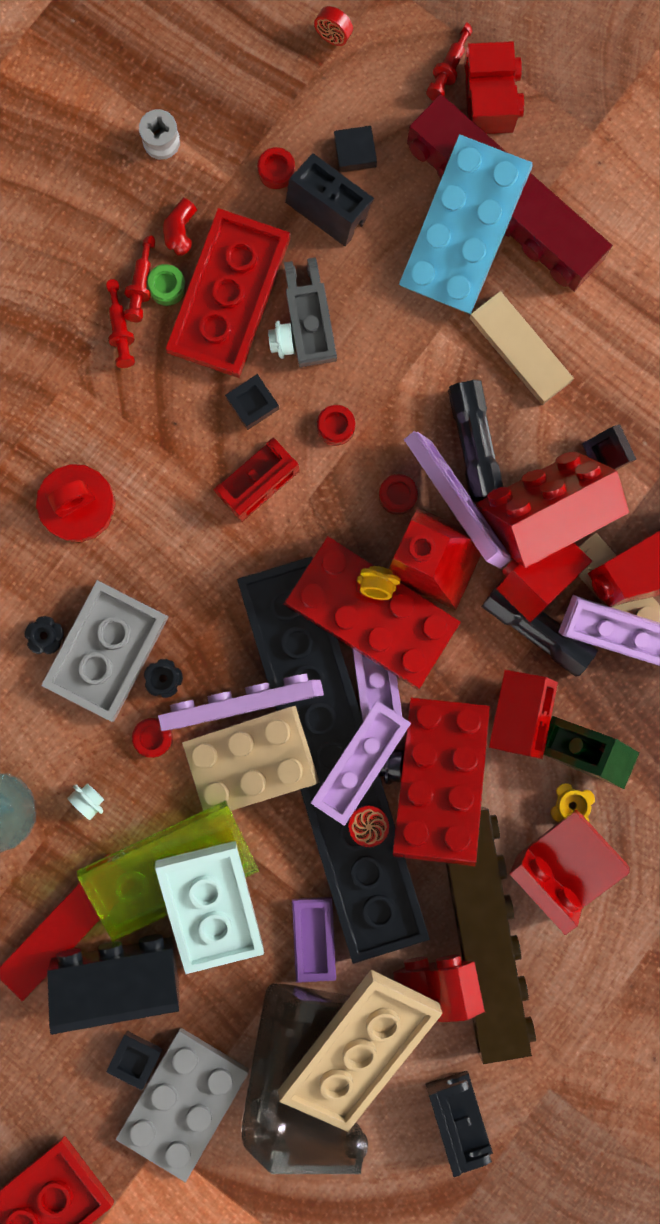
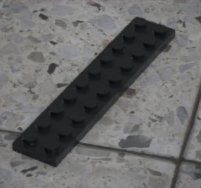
[237,556,430,964]

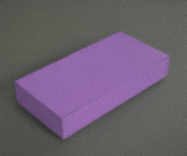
[292,897,336,983]

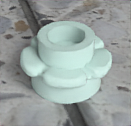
[268,320,295,359]
[67,783,104,820]

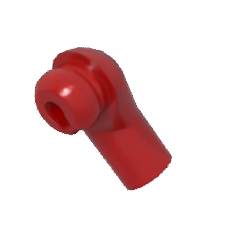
[163,197,198,256]

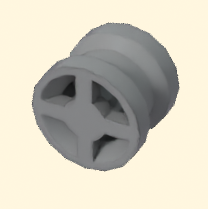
[139,109,180,160]

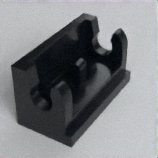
[285,153,374,247]
[426,1071,493,1177]

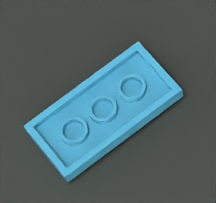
[399,134,533,315]

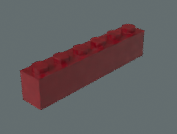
[407,94,613,292]

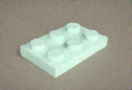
[155,841,264,974]

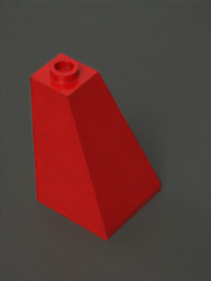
[389,507,481,610]
[588,531,660,607]

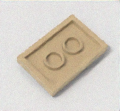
[182,706,320,819]

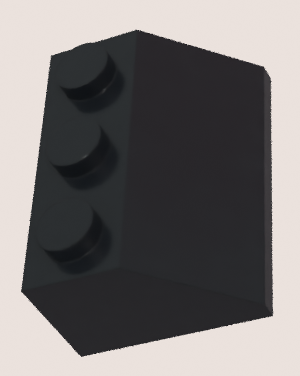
[47,934,179,1035]

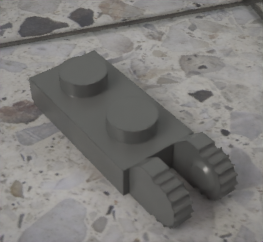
[284,257,337,368]

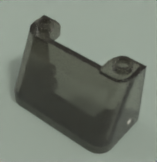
[241,983,368,1174]

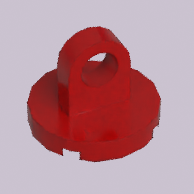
[36,464,116,542]

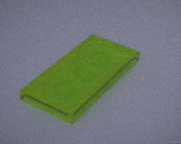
[77,800,259,942]

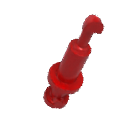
[426,22,472,101]
[123,235,156,323]
[106,279,135,368]

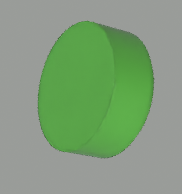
[146,264,186,306]

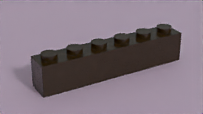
[446,807,536,1064]

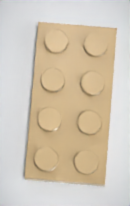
[278,970,442,1132]

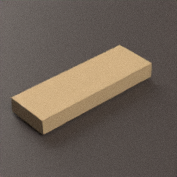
[469,291,574,405]

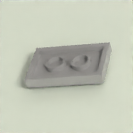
[41,580,169,722]
[116,1028,249,1183]

